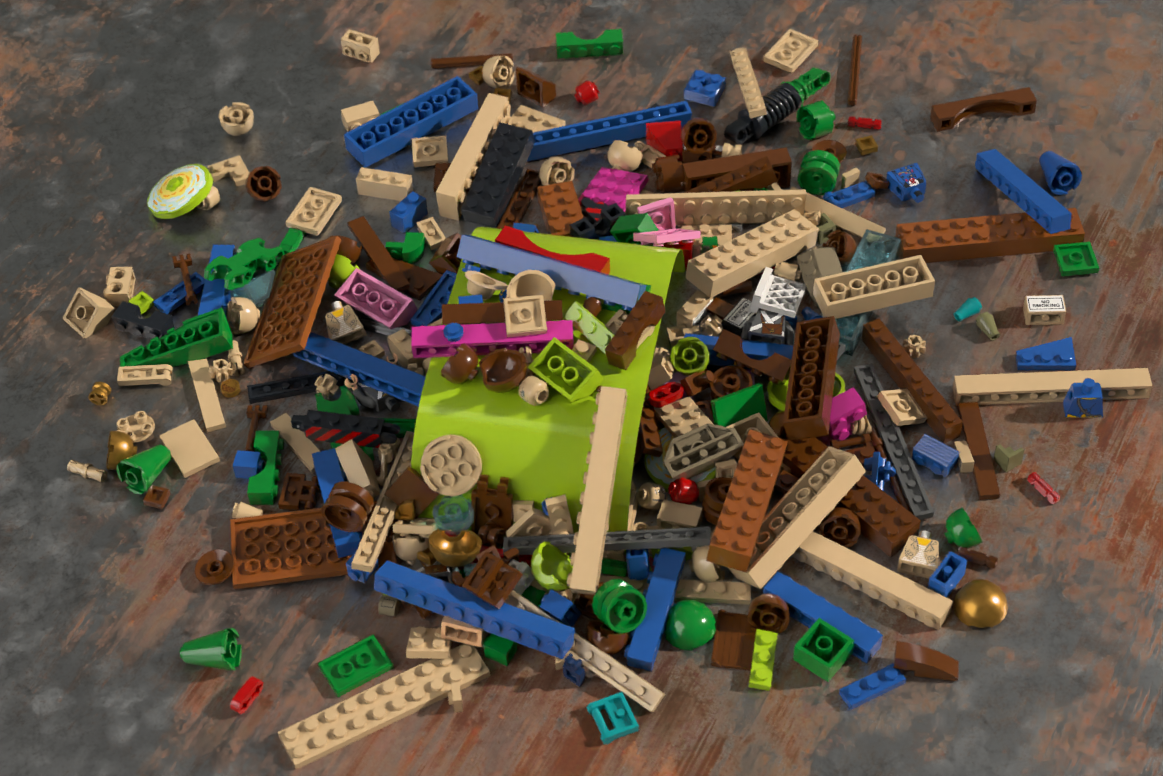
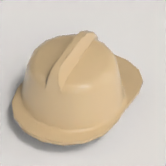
[465,271,508,300]

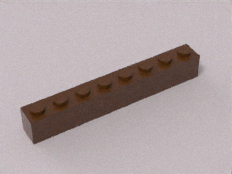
[861,318,963,444]

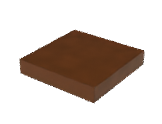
[384,466,440,519]

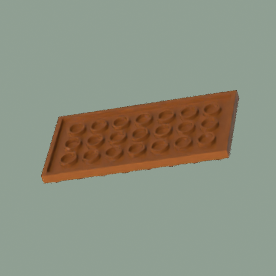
[243,235,341,368]
[230,500,397,589]

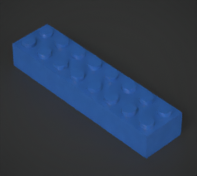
[344,76,478,168]

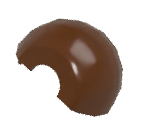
[479,348,527,393]

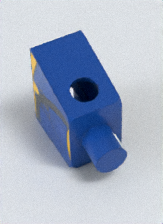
[1063,378,1103,418]

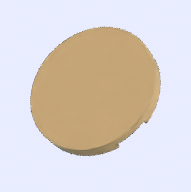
[420,434,482,496]

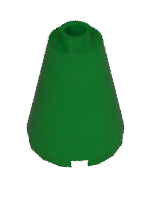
[117,445,171,495]
[180,628,242,671]

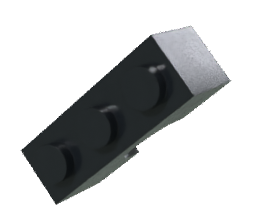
[570,203,626,240]
[112,301,175,340]

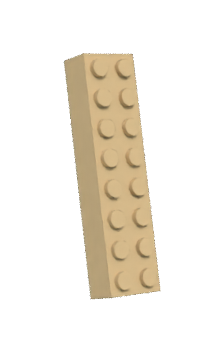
[436,93,512,221]
[685,210,819,298]
[728,446,866,589]

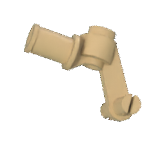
[376,438,401,487]

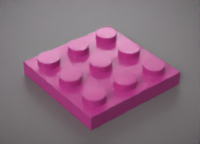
[578,167,649,212]

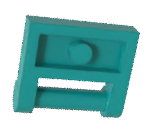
[587,692,639,744]

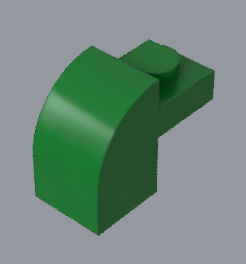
[385,232,426,264]

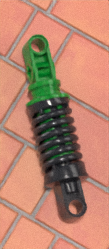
[724,67,831,144]

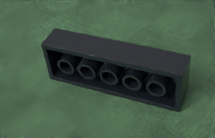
[461,122,535,228]

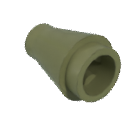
[976,312,1000,341]

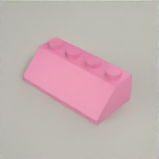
[334,268,418,329]

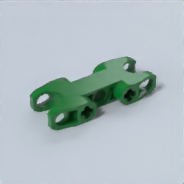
[204,238,285,290]
[315,385,375,468]

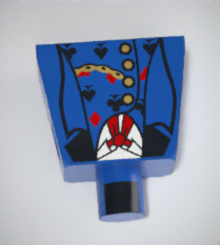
[886,163,926,203]

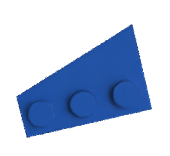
[1015,337,1076,370]

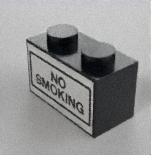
[722,297,762,337]

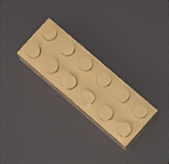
[813,255,935,319]

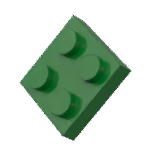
[1053,242,1099,276]

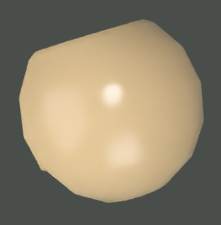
[506,270,555,301]

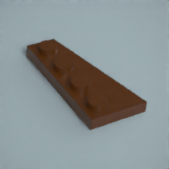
[366,258,443,301]

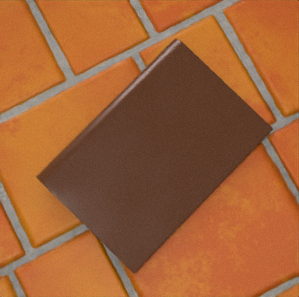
[711,609,756,671]

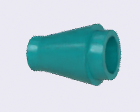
[953,297,982,322]

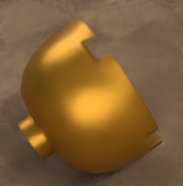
[106,431,137,470]

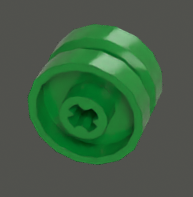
[797,150,840,196]
[592,579,647,633]

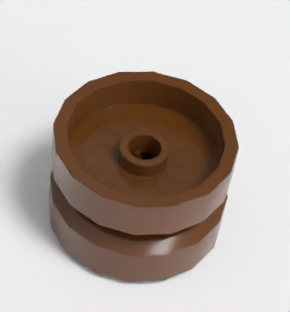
[710,365,753,400]
[702,477,733,525]
[321,481,374,532]

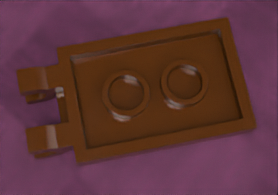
[471,474,513,546]

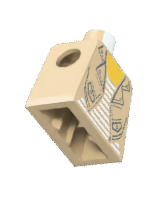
[325,301,367,344]
[897,530,939,578]

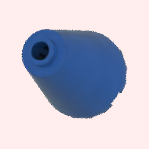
[1039,151,1082,195]

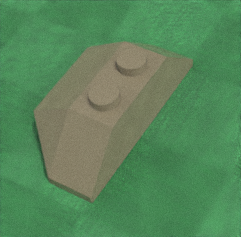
[797,246,843,309]
[663,423,744,479]

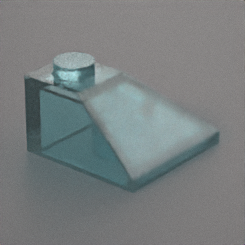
[233,269,275,308]

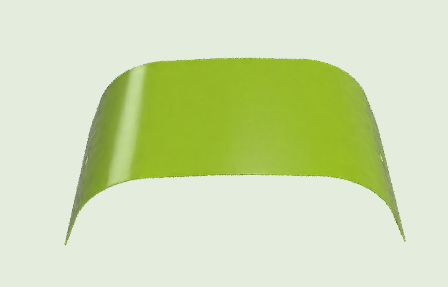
[411,226,686,554]

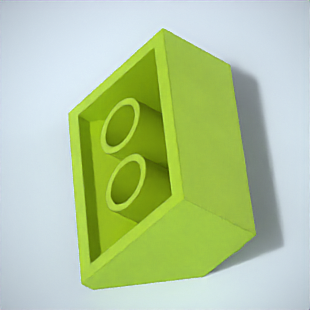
[528,337,604,402]

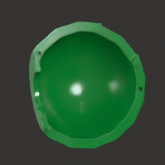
[665,600,716,650]

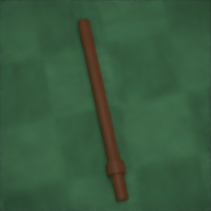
[869,427,910,512]

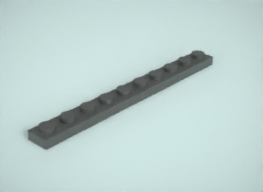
[853,363,934,520]
[503,527,711,555]

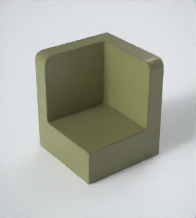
[817,213,836,244]
[993,444,1024,473]

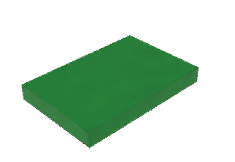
[711,383,768,427]
[317,635,394,697]

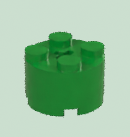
[796,100,836,140]

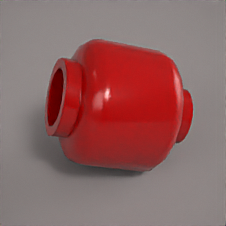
[574,80,600,106]
[668,478,700,505]

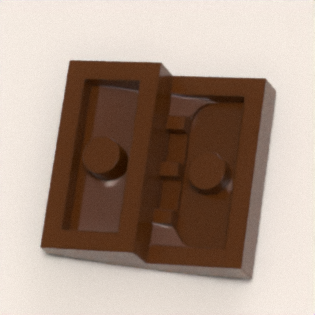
[462,551,523,610]

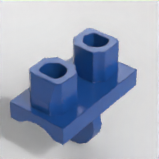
[864,452,896,491]

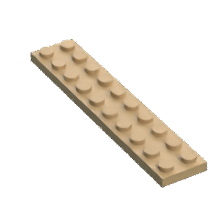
[625,189,807,226]
[278,643,490,770]

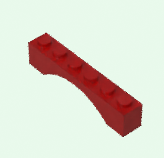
[495,225,610,274]

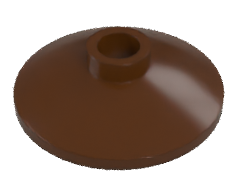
[812,140,847,163]
[195,549,234,585]

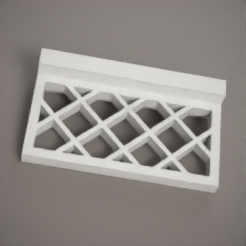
[750,267,806,318]

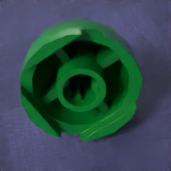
[944,507,982,549]

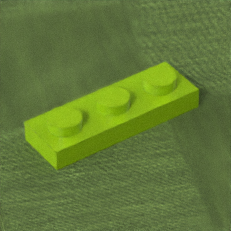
[564,302,615,354]
[748,629,778,691]

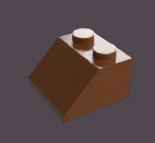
[516,67,556,108]
[429,232,462,274]

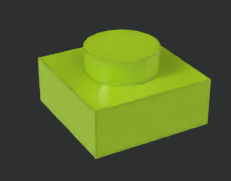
[128,291,154,315]

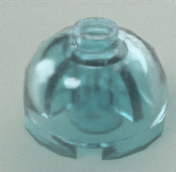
[432,495,475,535]

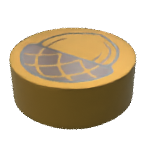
[220,379,240,398]

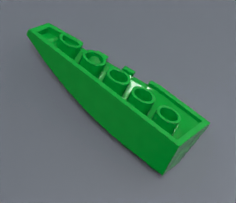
[120,307,233,367]

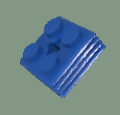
[684,70,726,107]

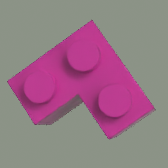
[828,387,867,441]

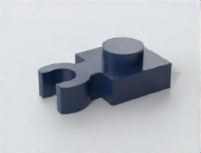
[563,653,585,687]

